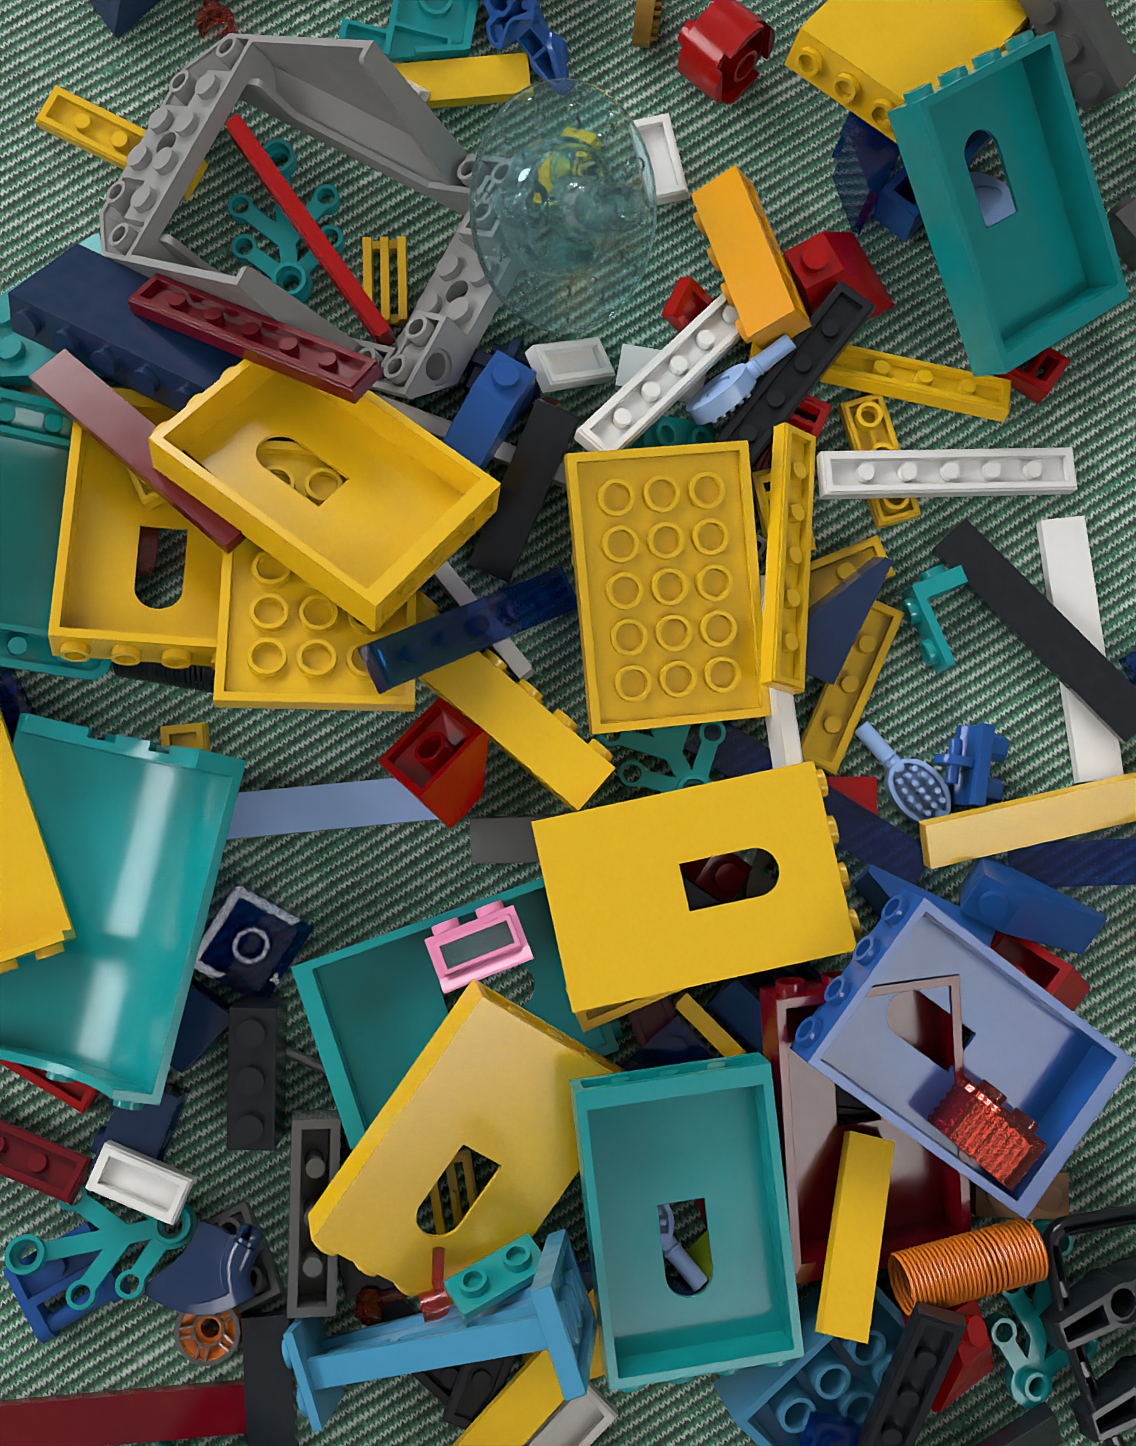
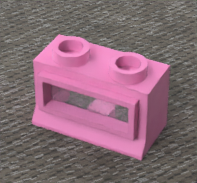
[424,900,534,994]

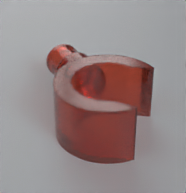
[196,0,239,40]

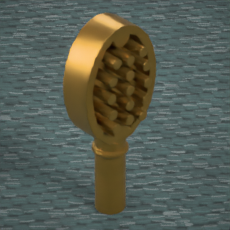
[632,0,663,48]

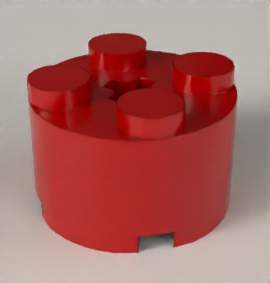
[677,0,775,105]

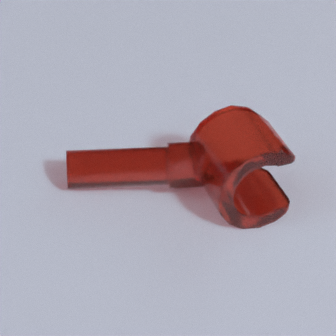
[418,1247,449,1322]
[354,1288,408,1326]

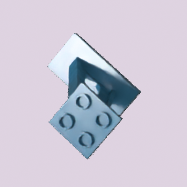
[282,1228,598,1433]

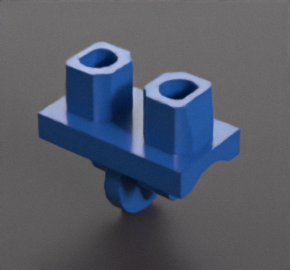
[933,723,1009,806]

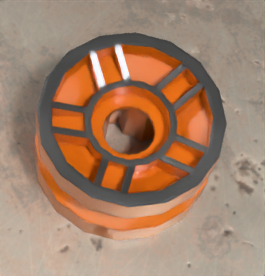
[174,1308,243,1366]

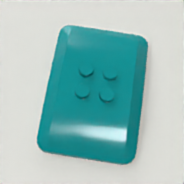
[0,387,112,680]

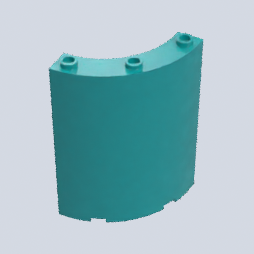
[0,713,246,1110]

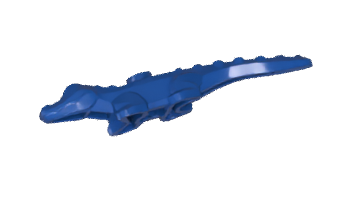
[482,0,571,96]

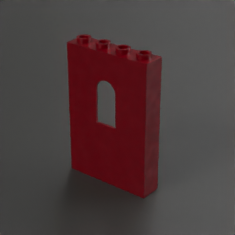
[759,971,971,1284]

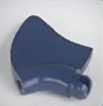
[144,1220,263,1315]

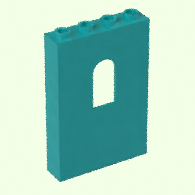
[887,30,1129,376]
[291,878,623,1150]
[569,1052,805,1392]

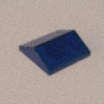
[194,883,314,997]

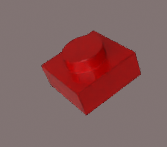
[661,277,714,333]

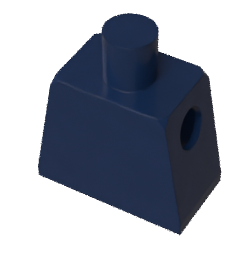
[170,976,232,1073]

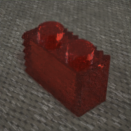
[927,1076,1048,1191]

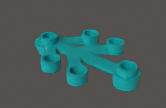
[227,139,345,303]
[597,721,726,793]
[4,1185,198,1311]
[984,1219,1098,1408]

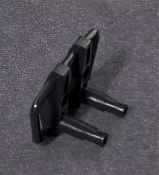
[1039,1204,1136,1446]

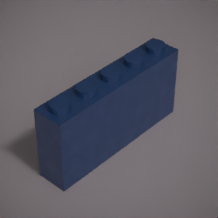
[8,243,244,412]

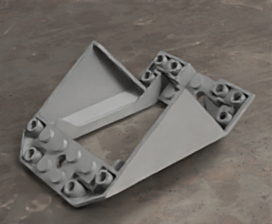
[99,33,538,399]

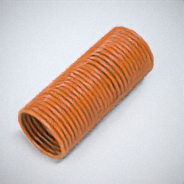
[888,1217,1049,1317]

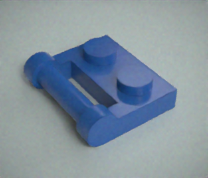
[3,1221,131,1344]

